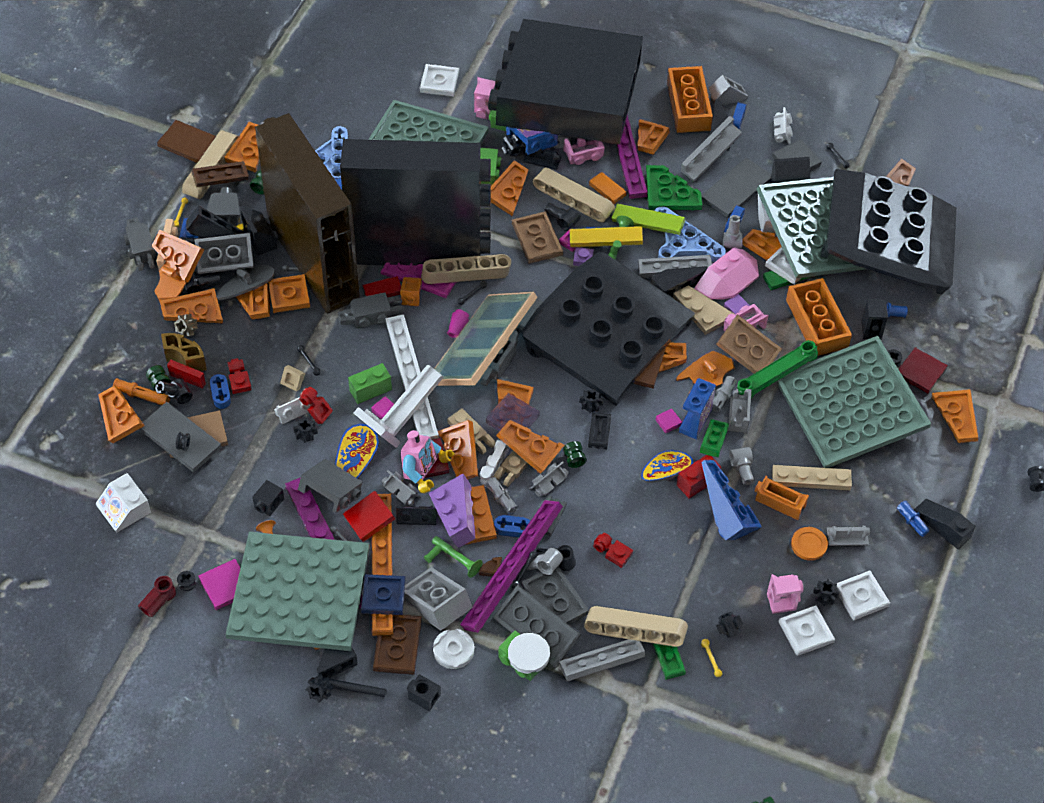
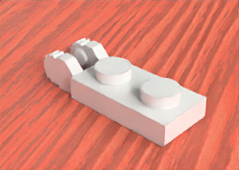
[480,440,510,487]

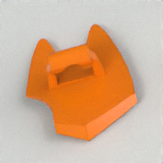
[155,261,187,301]
[676,351,735,393]

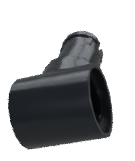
[545,203,581,231]
[185,271,221,294]
[155,379,193,404]
[536,545,576,571]

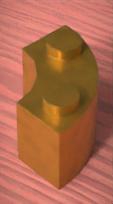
[161,333,207,371]

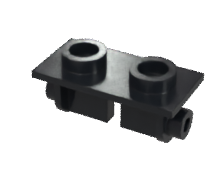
[523,149,562,170]
[396,504,437,525]

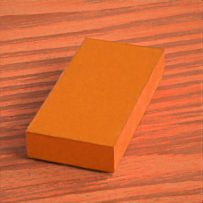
[589,172,627,204]

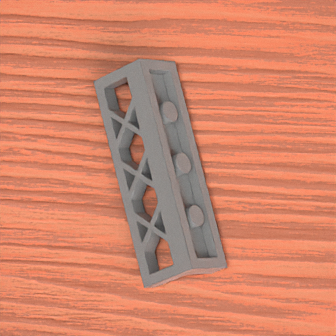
[681,116,742,182]

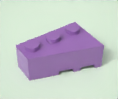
[429,474,476,548]

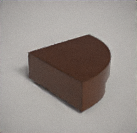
[479,557,502,577]

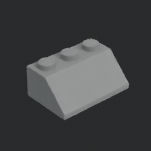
[195,233,254,274]

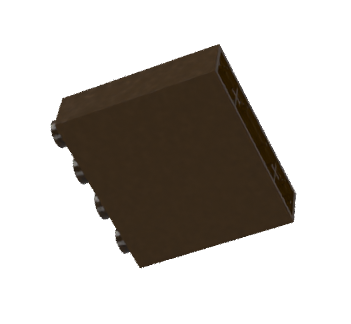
[255,113,360,314]

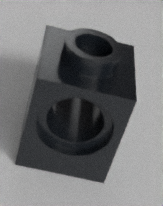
[252,480,284,516]
[407,674,441,712]

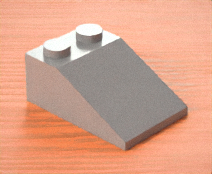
[404,567,473,630]

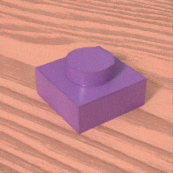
[573,247,594,266]

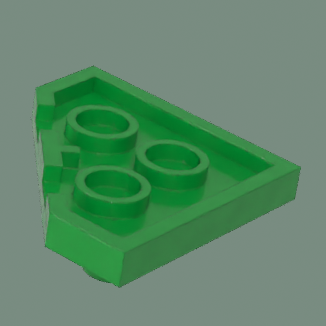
[646,165,702,210]

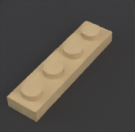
[772,465,852,490]

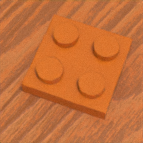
[268,274,310,313]

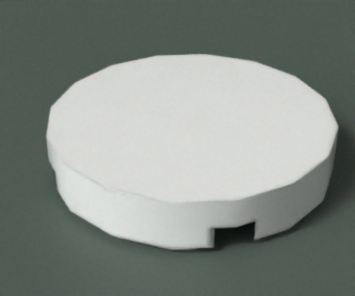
[433,629,475,669]
[508,633,550,674]

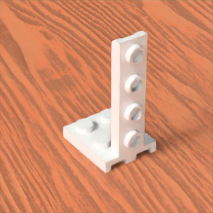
[354,365,444,448]

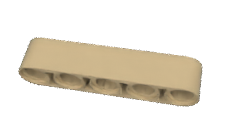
[182,130,239,199]
[533,168,615,222]
[421,254,511,284]
[584,606,688,646]

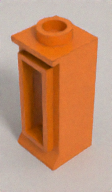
[754,476,809,520]

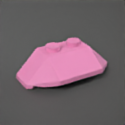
[694,248,759,300]

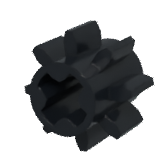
[501,134,523,156]
[579,389,603,413]
[293,418,318,443]
[813,579,839,606]
[716,612,743,638]
[305,674,334,703]

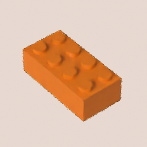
[667,66,713,133]
[786,278,852,356]

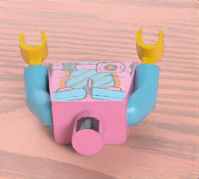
[401,431,454,493]

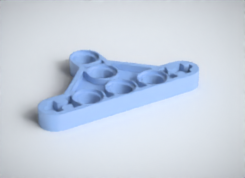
[315,126,348,181]
[655,207,726,262]

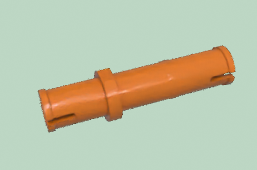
[113,378,170,405]

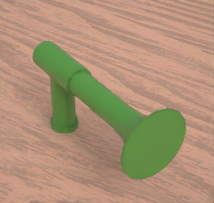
[608,215,634,260]
[424,536,482,578]

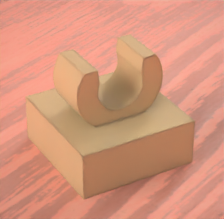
[280,365,305,391]

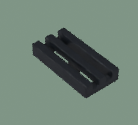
[588,412,611,450]

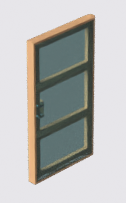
[434,292,537,386]

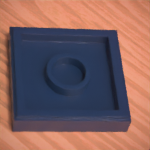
[361,574,406,615]

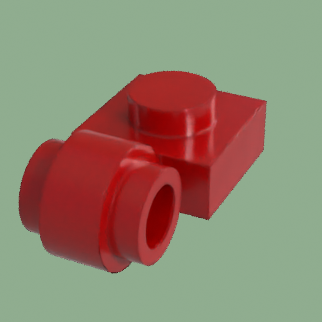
[227,358,252,394]
[299,387,333,424]
[593,533,633,568]

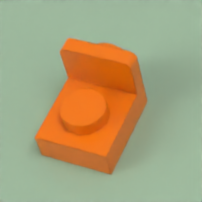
[401,277,422,306]

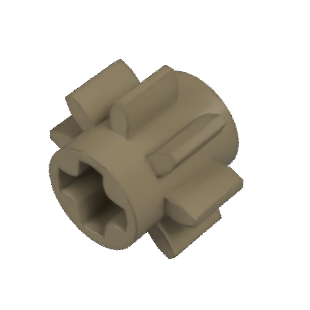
[174,314,198,337]

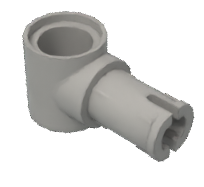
[723,215,743,249]
[729,447,754,486]
[525,548,563,575]

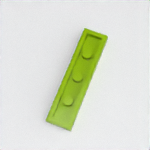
[612,204,685,235]

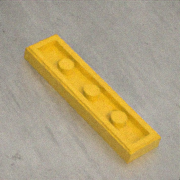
[570,226,643,247]

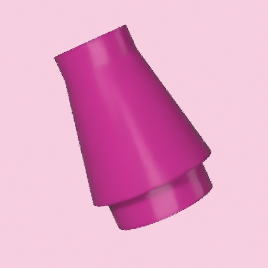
[447,309,469,338]

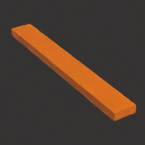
[372,494,393,636]

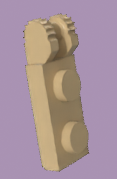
[447,409,495,454]
[493,451,528,487]

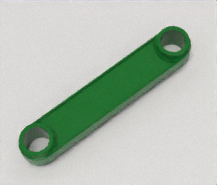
[737,341,818,398]

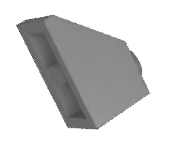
[708,75,749,105]

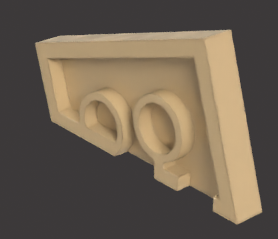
[673,285,735,335]

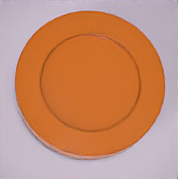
[791,527,828,561]

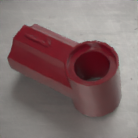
[138,576,176,618]

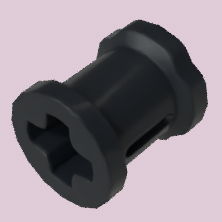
[1027,466,1044,492]

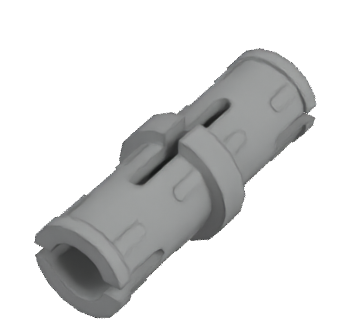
[712,376,737,412]
[486,477,518,515]

